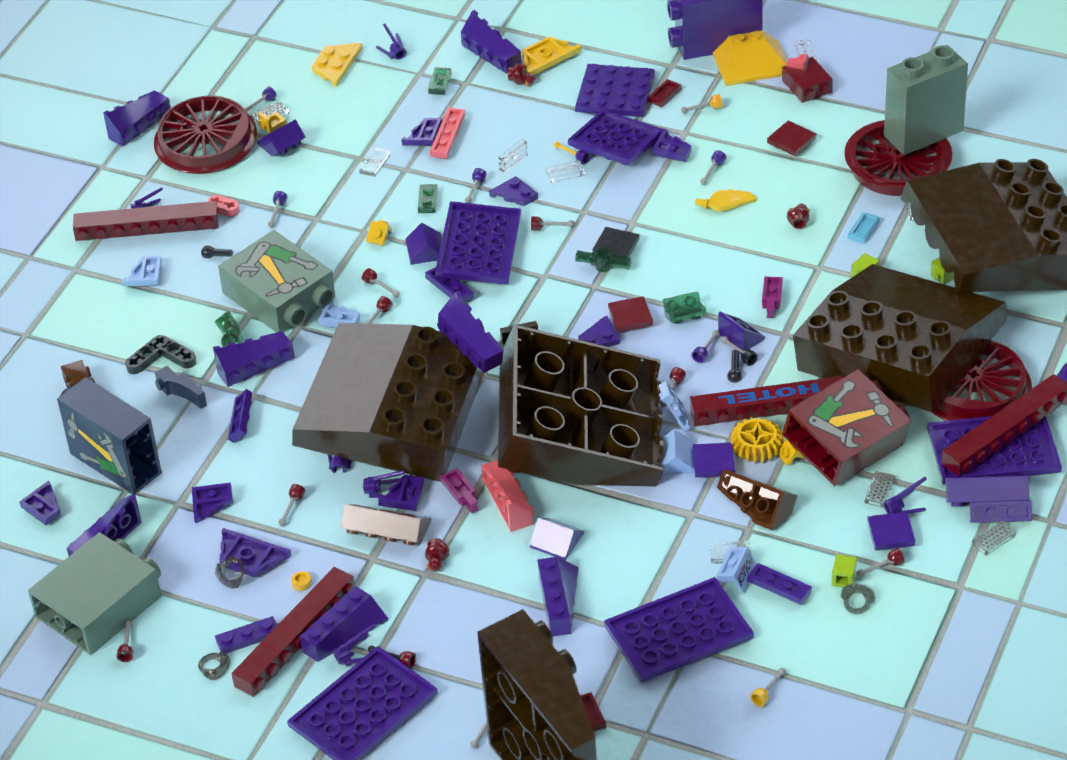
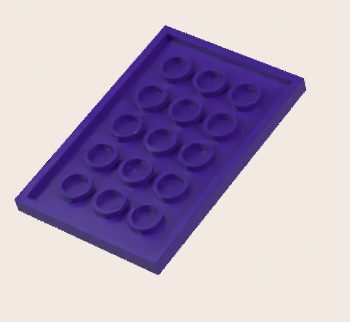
[435,201,521,285]
[927,416,1062,485]
[604,577,754,683]
[287,646,438,760]

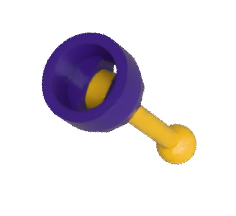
[554,141,591,165]

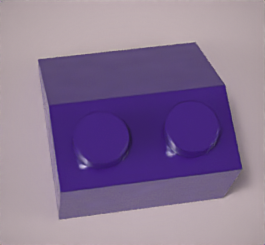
[256,119,306,156]

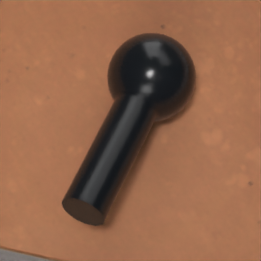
[201,245,233,258]
[727,350,742,383]

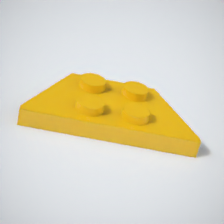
[522,36,582,75]
[311,43,363,87]

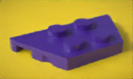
[219,528,291,578]

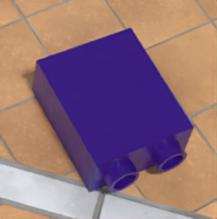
[667,0,763,60]

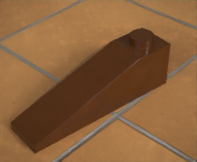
[717,469,798,531]

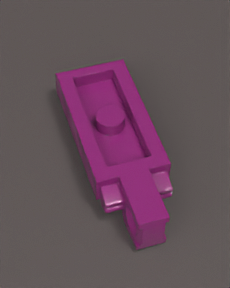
[762,276,783,318]
[440,468,479,513]

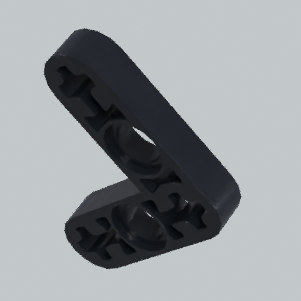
[125,335,196,374]

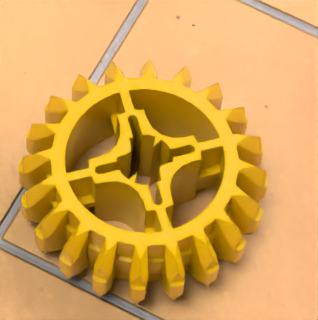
[730,417,784,463]

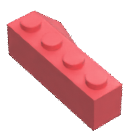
[481,460,535,532]

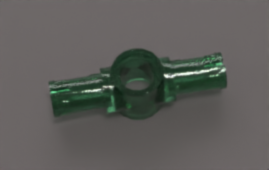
[575,248,631,272]

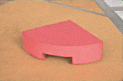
[787,54,808,70]

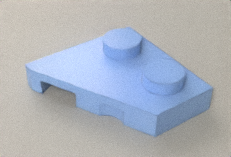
[122,255,162,286]
[319,301,360,327]
[659,381,691,432]

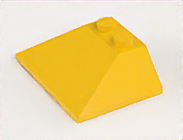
[713,31,787,86]

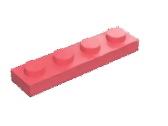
[430,107,465,159]

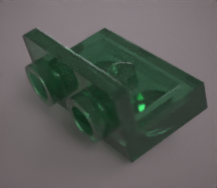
[662,291,707,324]

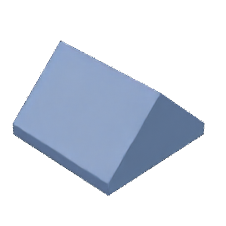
[660,429,695,474]

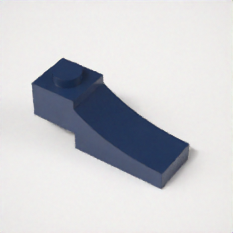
[154,366,207,409]

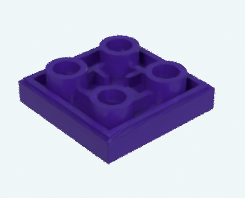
[693,442,735,478]
[867,512,916,551]

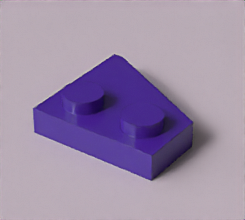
[192,482,233,523]

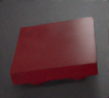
[767,120,817,156]
[608,296,653,332]

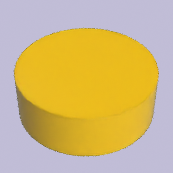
[291,571,312,591]

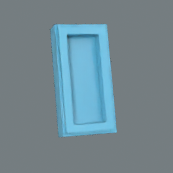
[848,212,880,244]

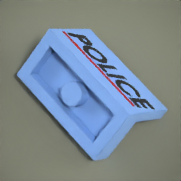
[716,547,757,593]

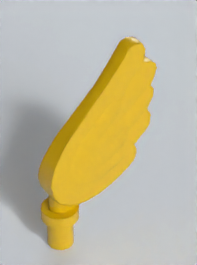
[695,189,757,212]

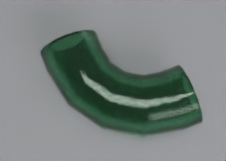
[214,311,243,347]

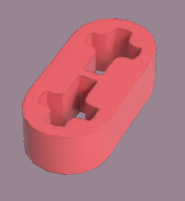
[208,195,240,217]

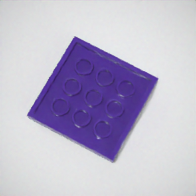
[575,64,655,117]
[568,109,663,166]

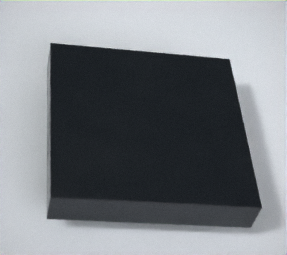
[592,227,640,262]

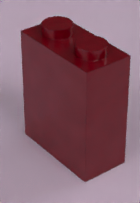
[782,57,833,103]

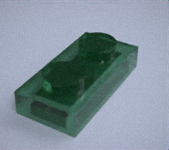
[428,67,452,95]
[418,184,438,213]

